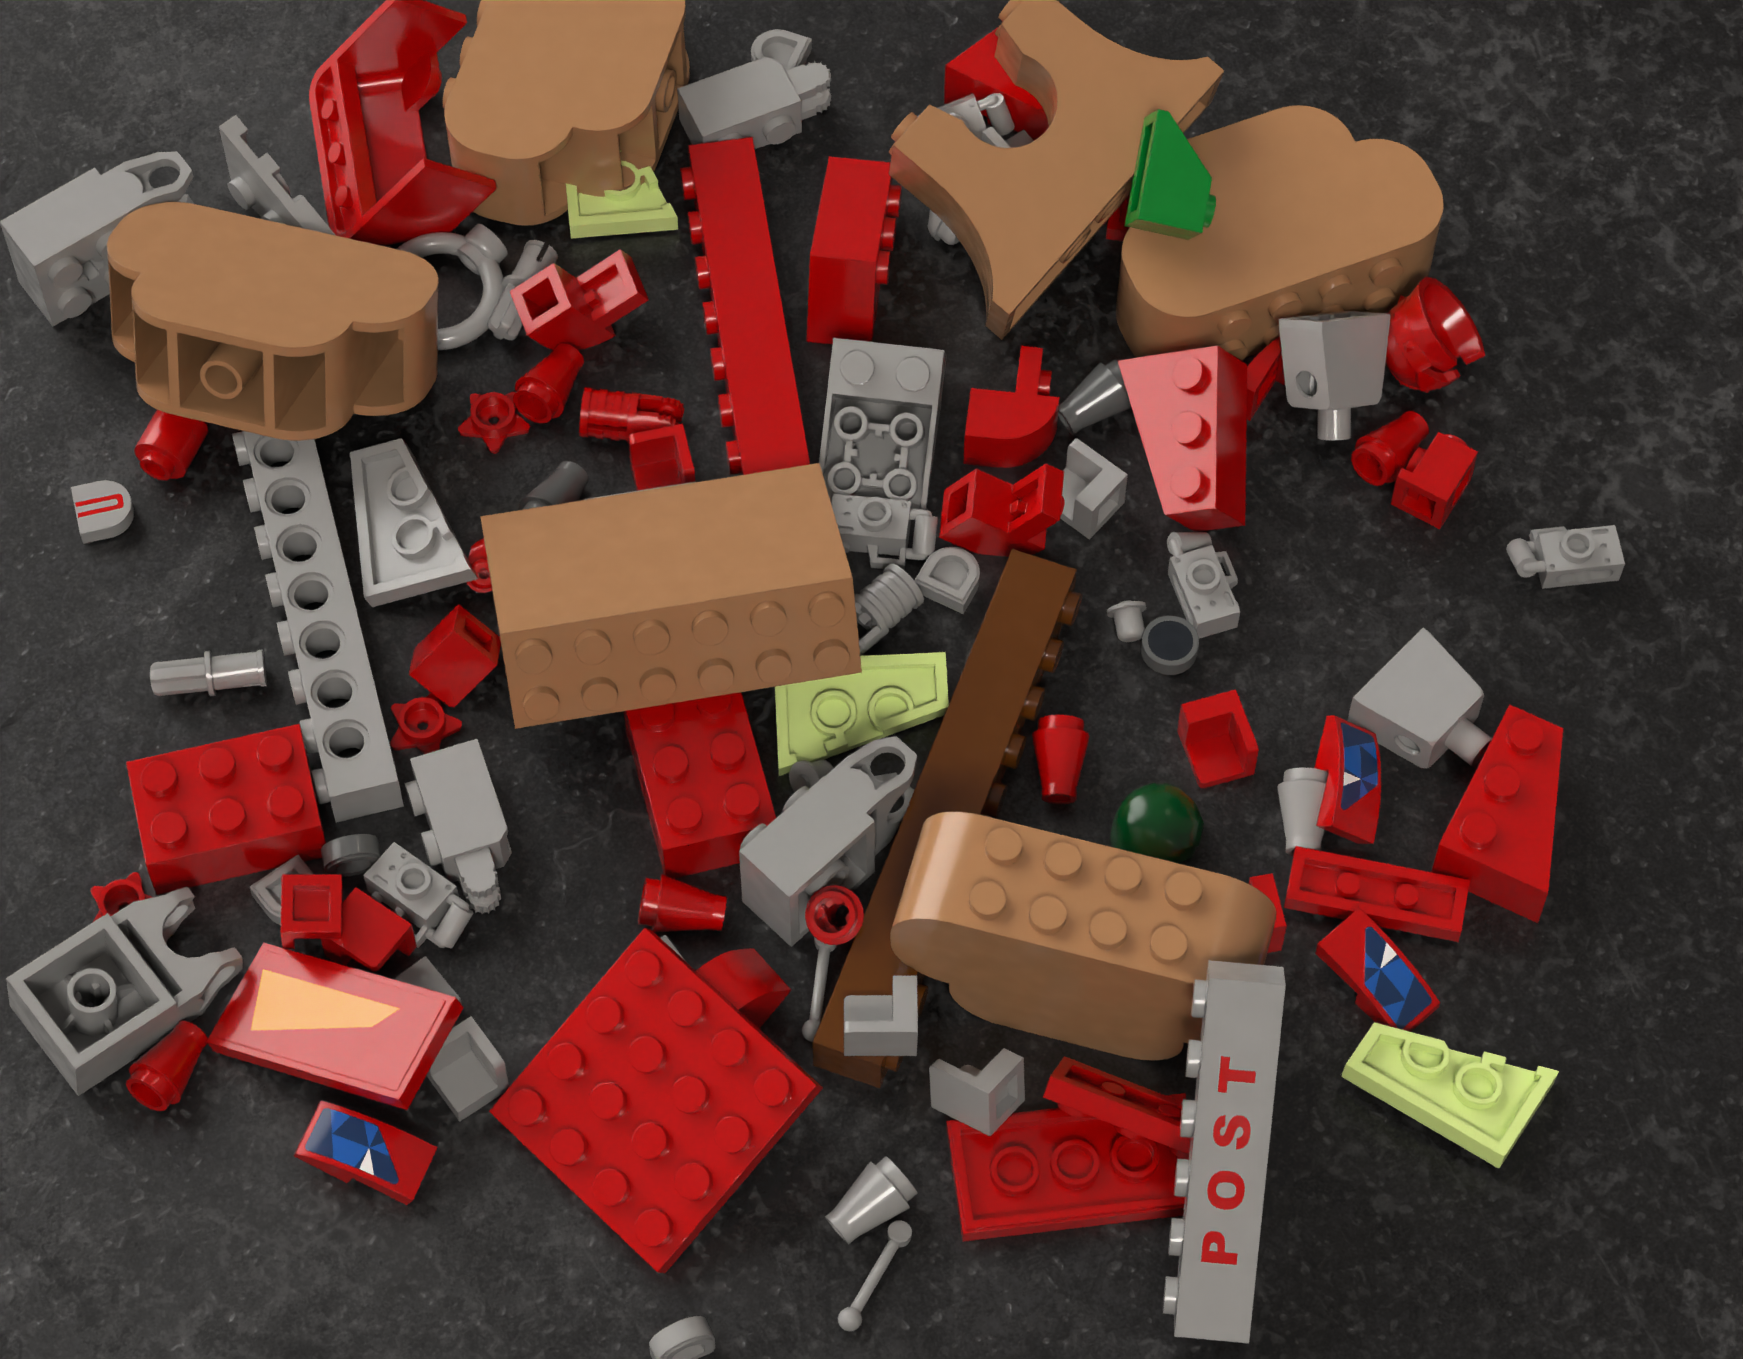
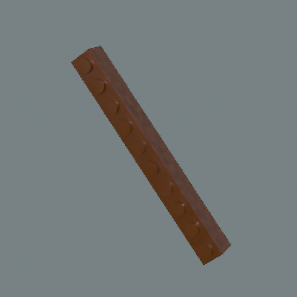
[813,549,1082,1088]

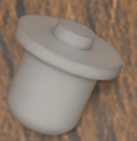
[1107,600,1146,642]
[789,759,834,792]

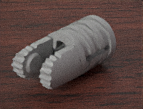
[854,564,924,656]

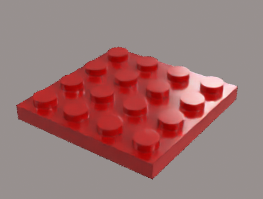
[489,928,823,1274]

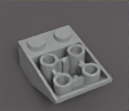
[819,338,947,510]

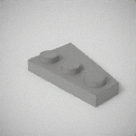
[219,115,336,236]
[350,438,478,607]

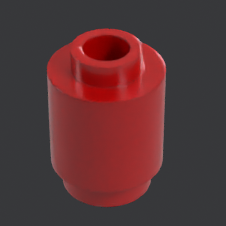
[134,410,208,480]

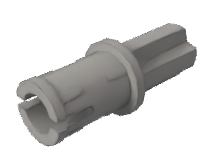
[488,240,558,341]
[150,649,267,697]

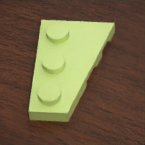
[566,150,678,239]
[775,652,949,776]
[1341,1022,1559,1169]

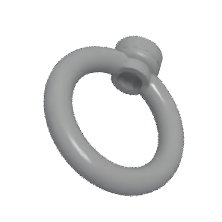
[397,224,508,350]

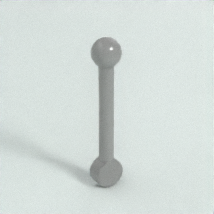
[802,937,837,1042]
[838,1220,912,1332]

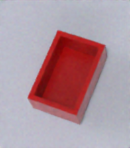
[624,692,776,879]
[126,724,326,895]

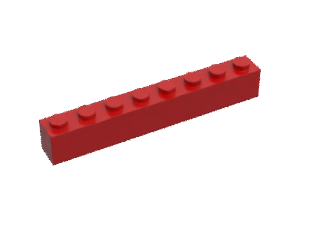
[680,137,810,475]

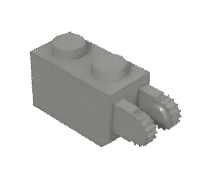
[677,57,831,149]
[404,739,512,914]

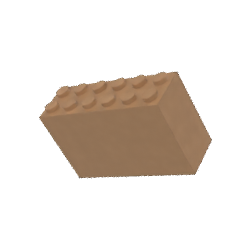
[480,463,862,729]

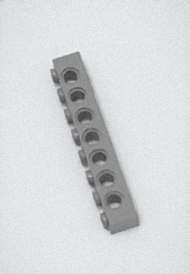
[232,431,404,823]

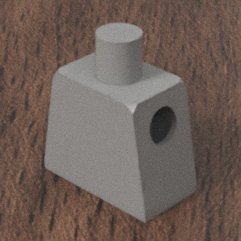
[1279,311,1390,440]
[1347,628,1492,768]

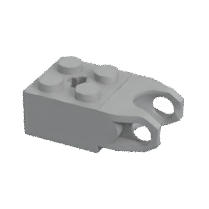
[0,151,194,327]
[739,736,917,947]
[6,887,243,1096]

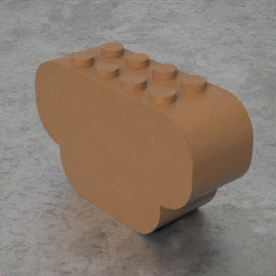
[443,0,690,225]
[1116,105,1443,361]
[107,202,438,441]
[890,812,1276,1060]

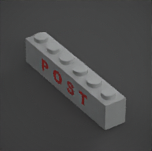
[1163,960,1286,1343]

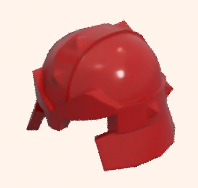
[1384,277,1486,393]

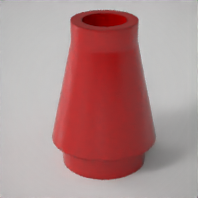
[513,343,584,423]
[1351,411,1429,486]
[1032,715,1090,804]
[638,874,727,932]
[805,885,865,945]
[126,1021,208,1111]

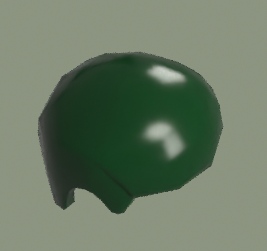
[1110,782,1204,864]

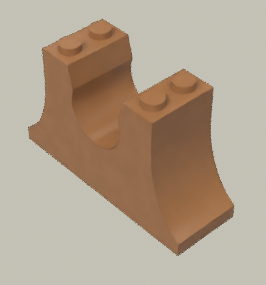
[889,0,1224,340]

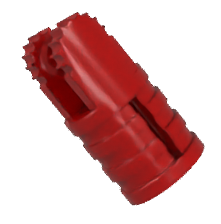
[579,387,685,442]

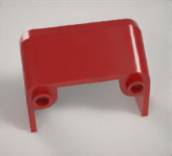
[309,0,497,246]

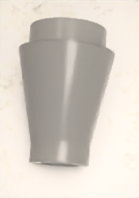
[1277,767,1328,856]
[825,1156,917,1245]

